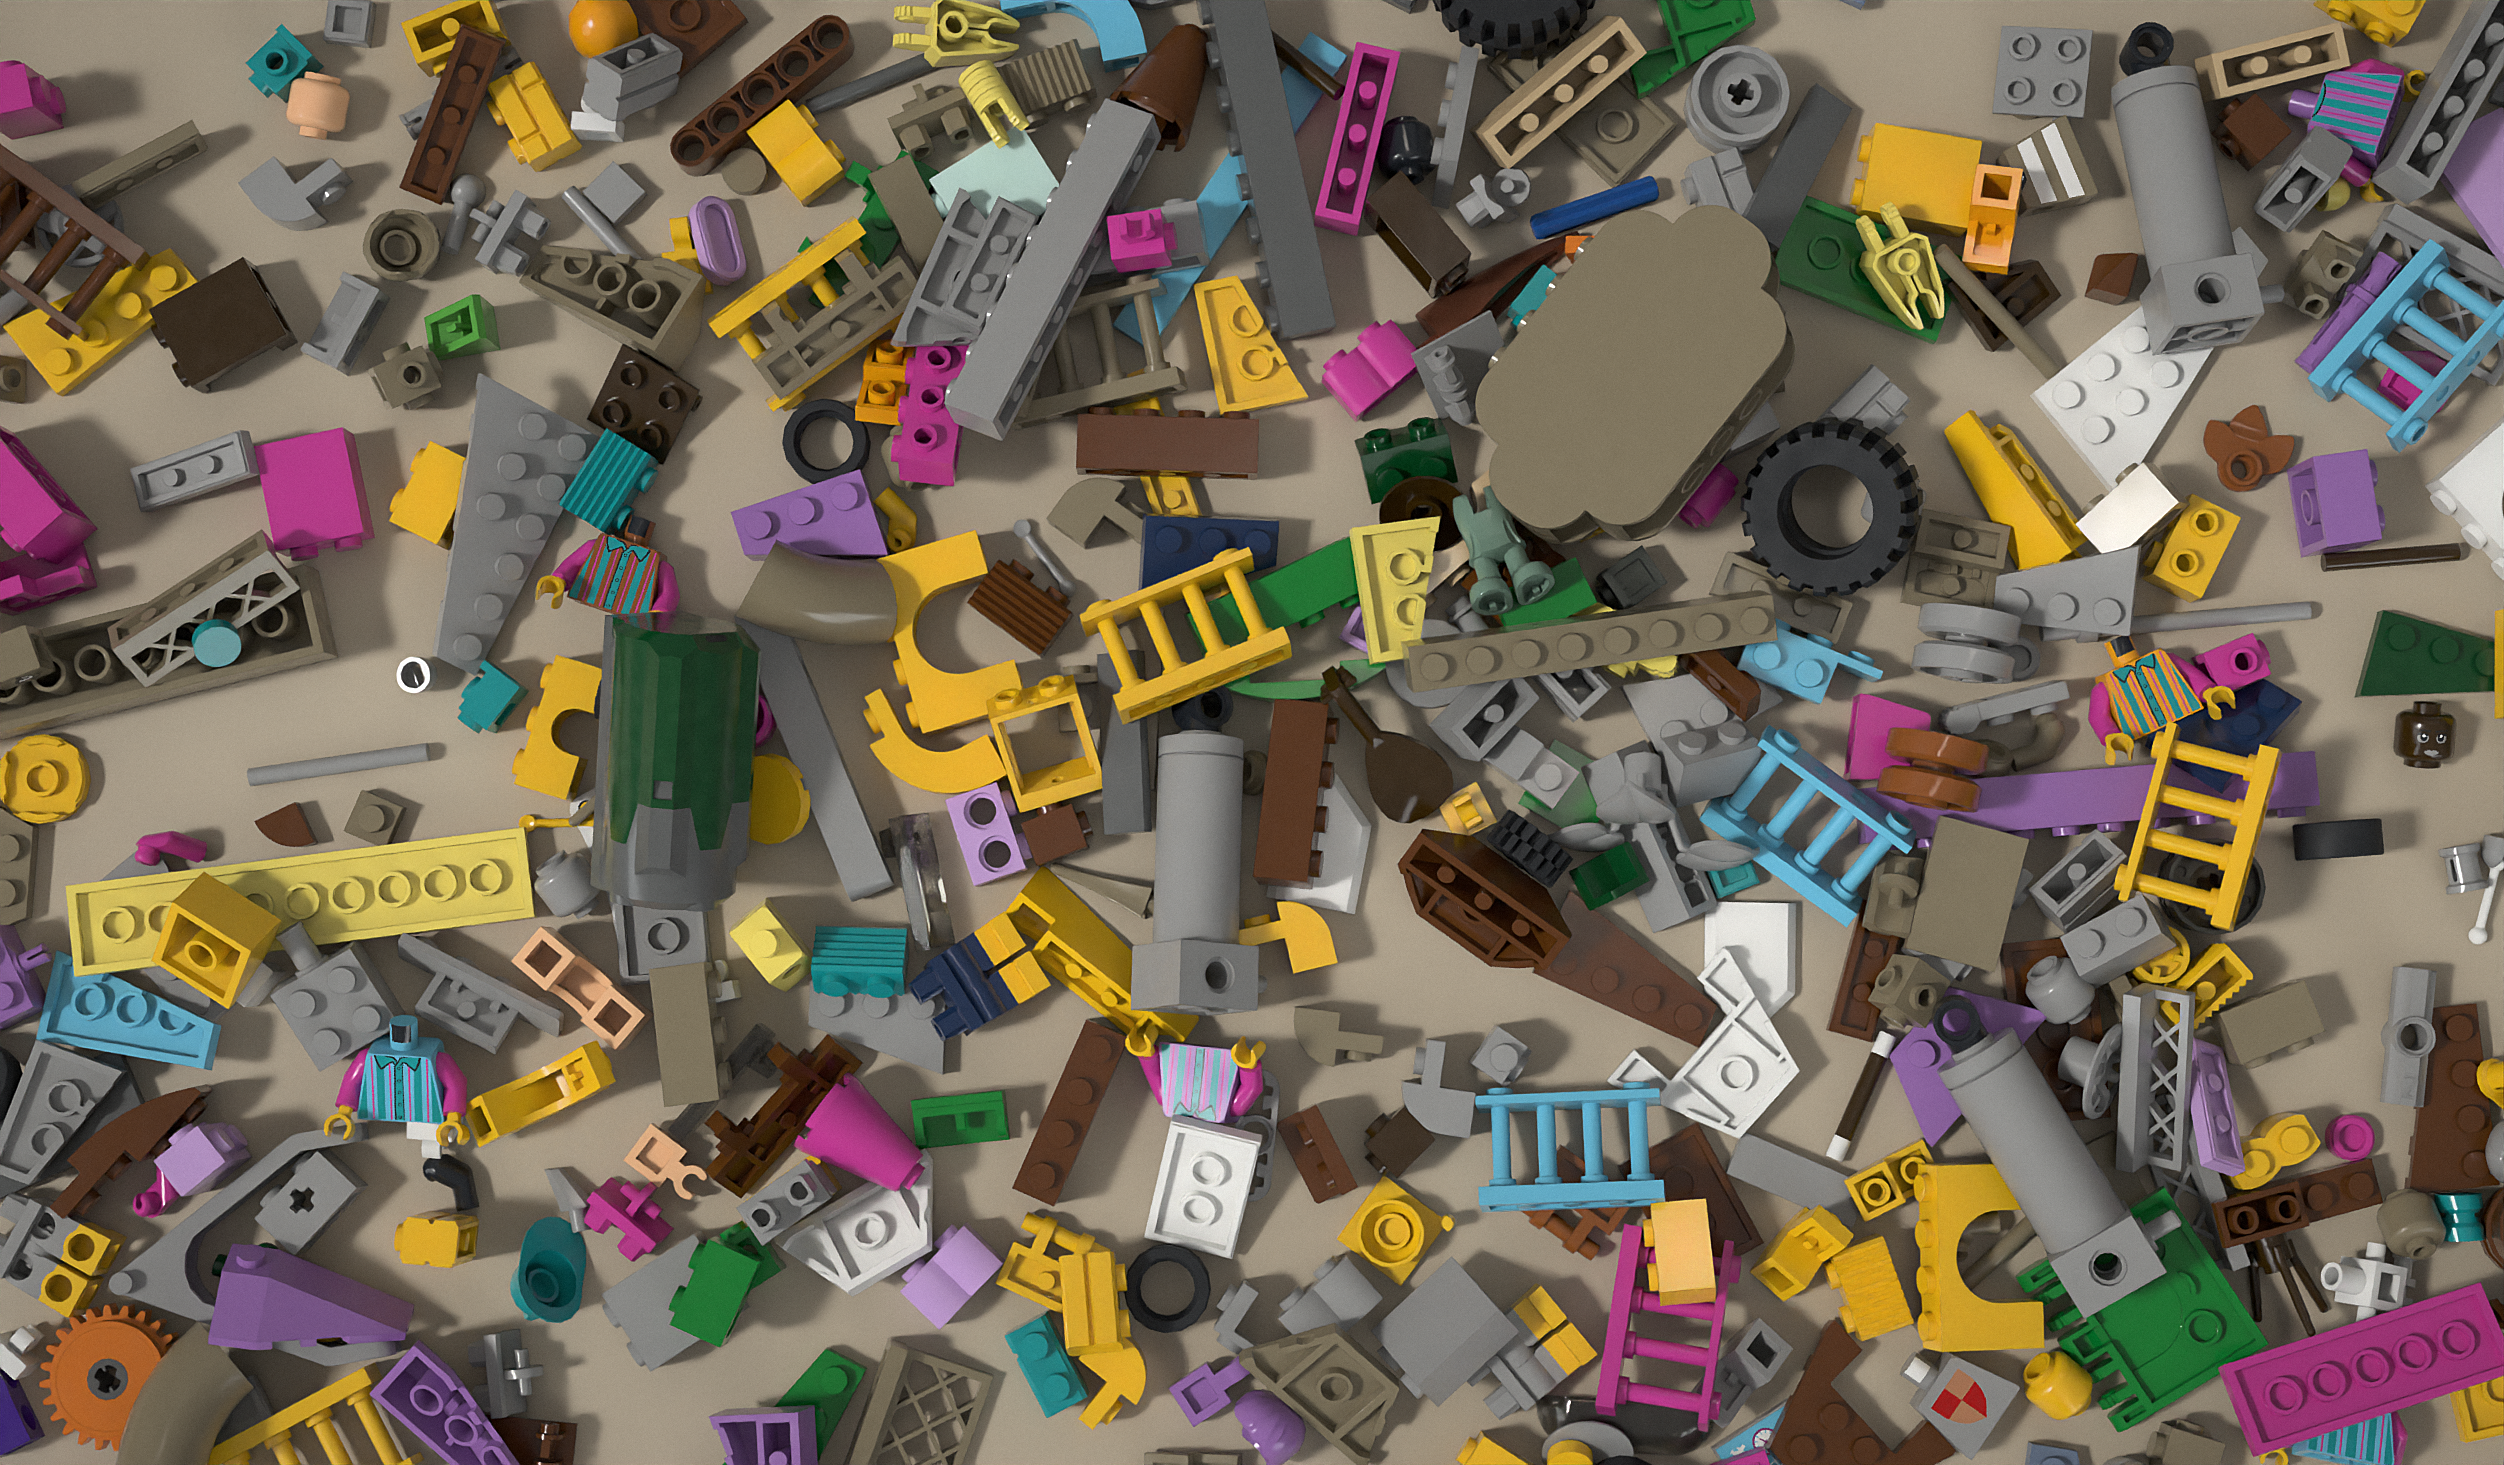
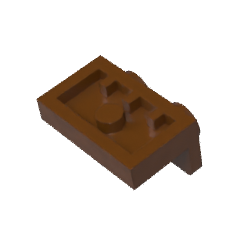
[1277,1103,1358,1204]

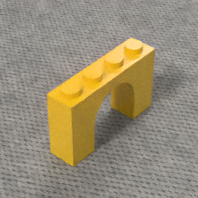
[875,530,1025,737]
[1914,1162,2045,1352]

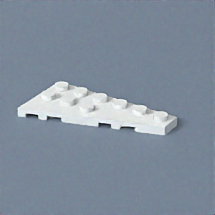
[2030,227,2269,492]

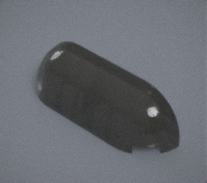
[1536,1394,1716,1456]

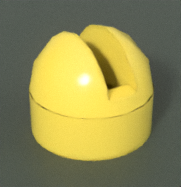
[2314,176,2351,212]

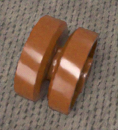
[1876,727,1990,813]

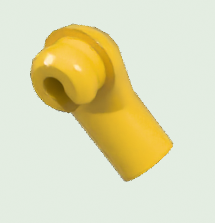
[873,486,917,553]

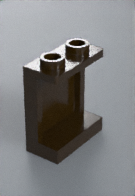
[148,257,298,394]

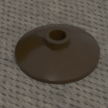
[1379,476,1464,551]

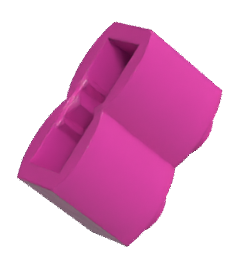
[1321,319,1418,422]

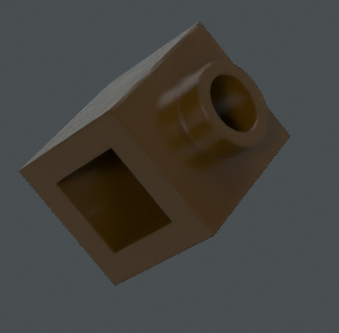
[1364,1105,1436,1178]

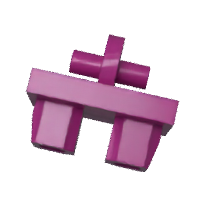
[584,1177,674,1262]

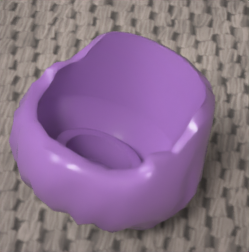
[1234,1389,1306,1465]

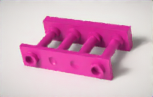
[1595,1224,1742,1432]

